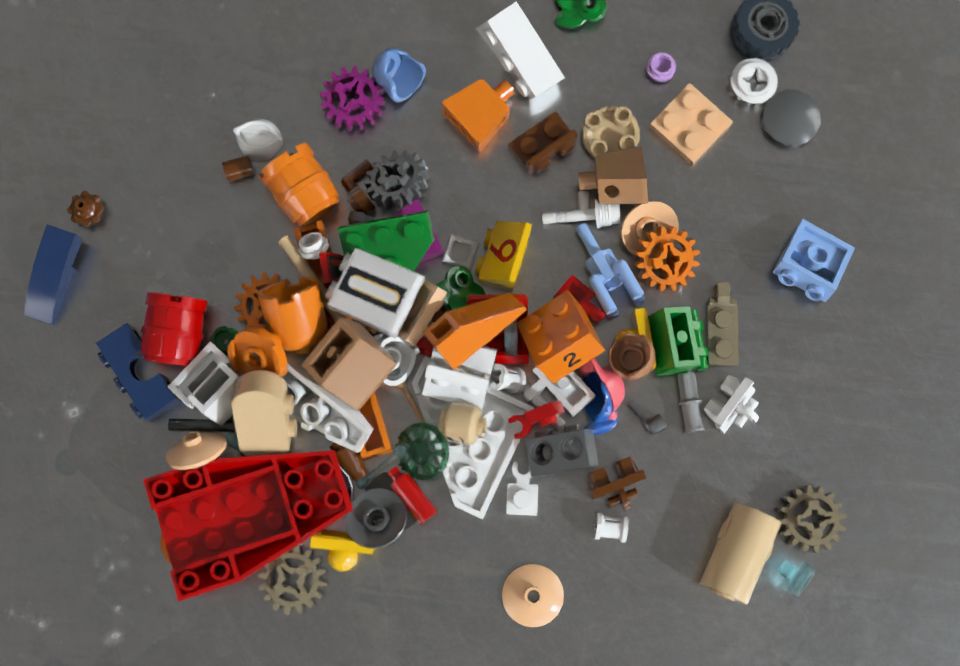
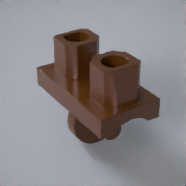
[588,456,647,511]

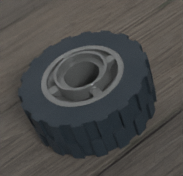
[731,0,800,61]

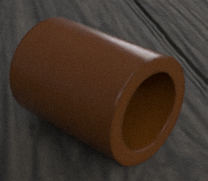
[222,155,254,182]

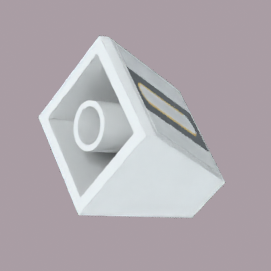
[325,248,424,339]

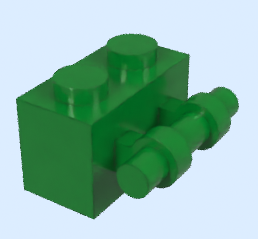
[648,306,709,376]

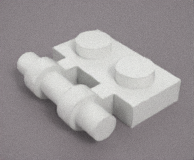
[522,367,596,431]

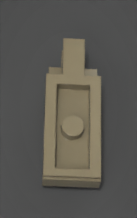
[706,282,739,366]

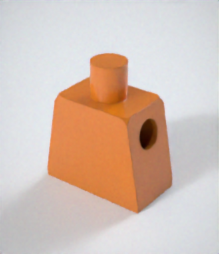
[442,79,515,152]

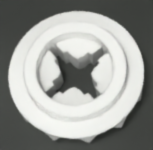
[730,58,778,105]

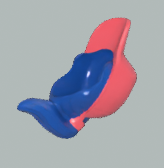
[579,358,625,435]

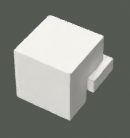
[168,341,241,426]

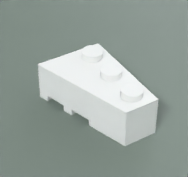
[476,1,565,100]

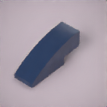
[24,224,83,325]

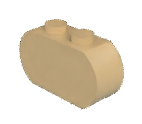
[231,370,297,456]

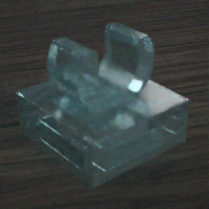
[778,560,815,598]

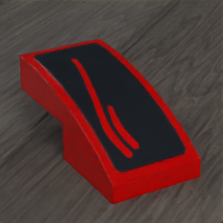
[319,252,344,289]

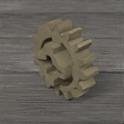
[777,485,847,553]
[258,545,327,614]

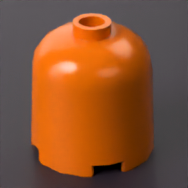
[258,277,328,354]

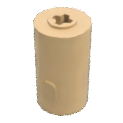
[700,502,781,605]

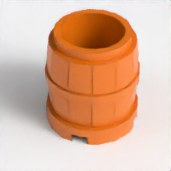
[258,143,340,228]

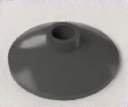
[345,488,407,549]

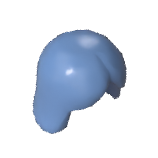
[372,47,426,102]

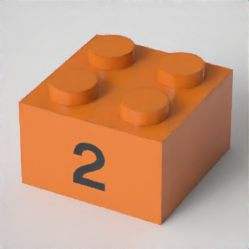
[517,290,605,384]

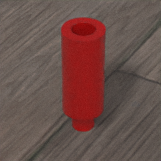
[387,466,438,525]

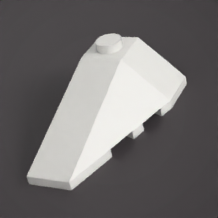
[283,350,373,453]

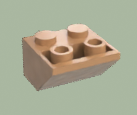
[302,318,398,410]

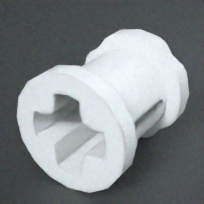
[488,363,526,394]
[594,512,629,543]

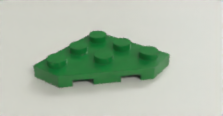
[338,210,435,272]

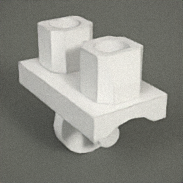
[704,375,759,434]

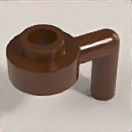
[341,159,376,215]

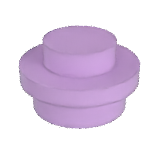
[646,53,676,82]

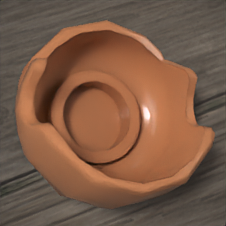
[608,332,655,380]

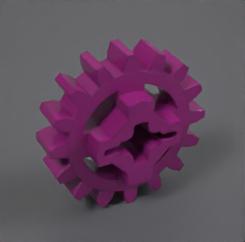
[320,66,385,131]

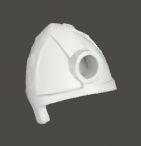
[373,334,420,386]

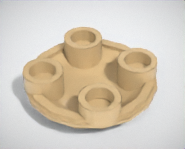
[582,106,640,158]

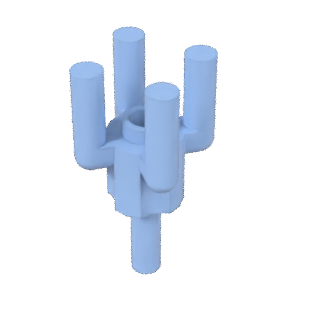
[576,223,646,321]

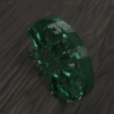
[395,422,449,480]

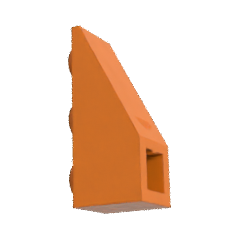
[423,293,527,370]

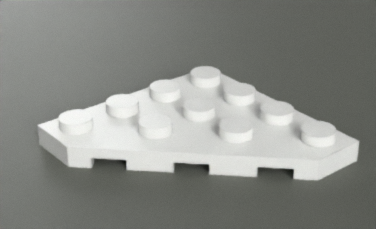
[412,356,535,520]

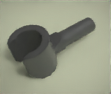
[628,400,666,435]

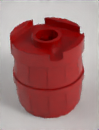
[141,292,208,366]

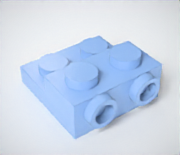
[772,219,855,302]

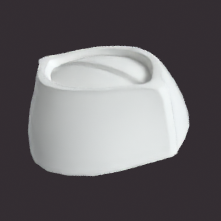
[233,118,284,161]

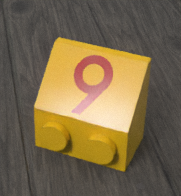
[474,221,532,293]

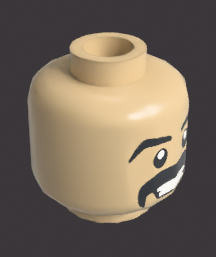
[439,402,487,445]

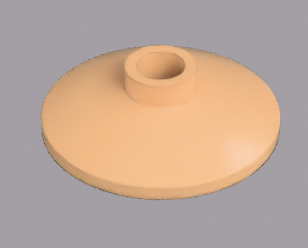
[621,201,679,258]
[165,431,227,470]
[502,564,564,627]

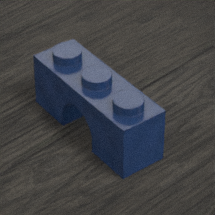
[96,323,183,422]

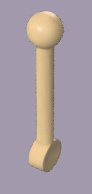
[397,380,429,433]

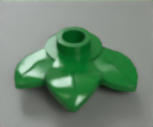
[554,0,607,28]
[436,266,486,311]

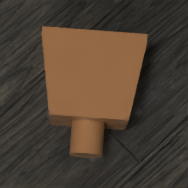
[578,147,648,204]

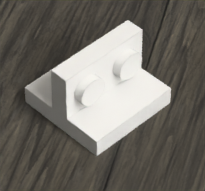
[422,346,497,410]

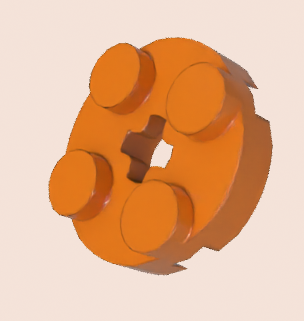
[228,327,287,378]

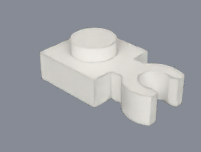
[506,462,538,516]

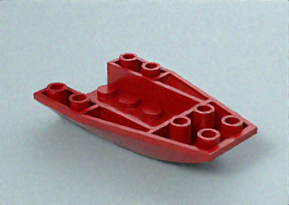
[143,450,353,602]

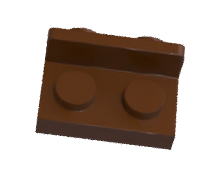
[508,111,578,175]

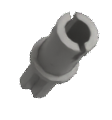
[677,372,704,433]

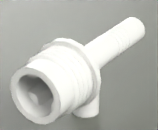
[542,191,621,229]

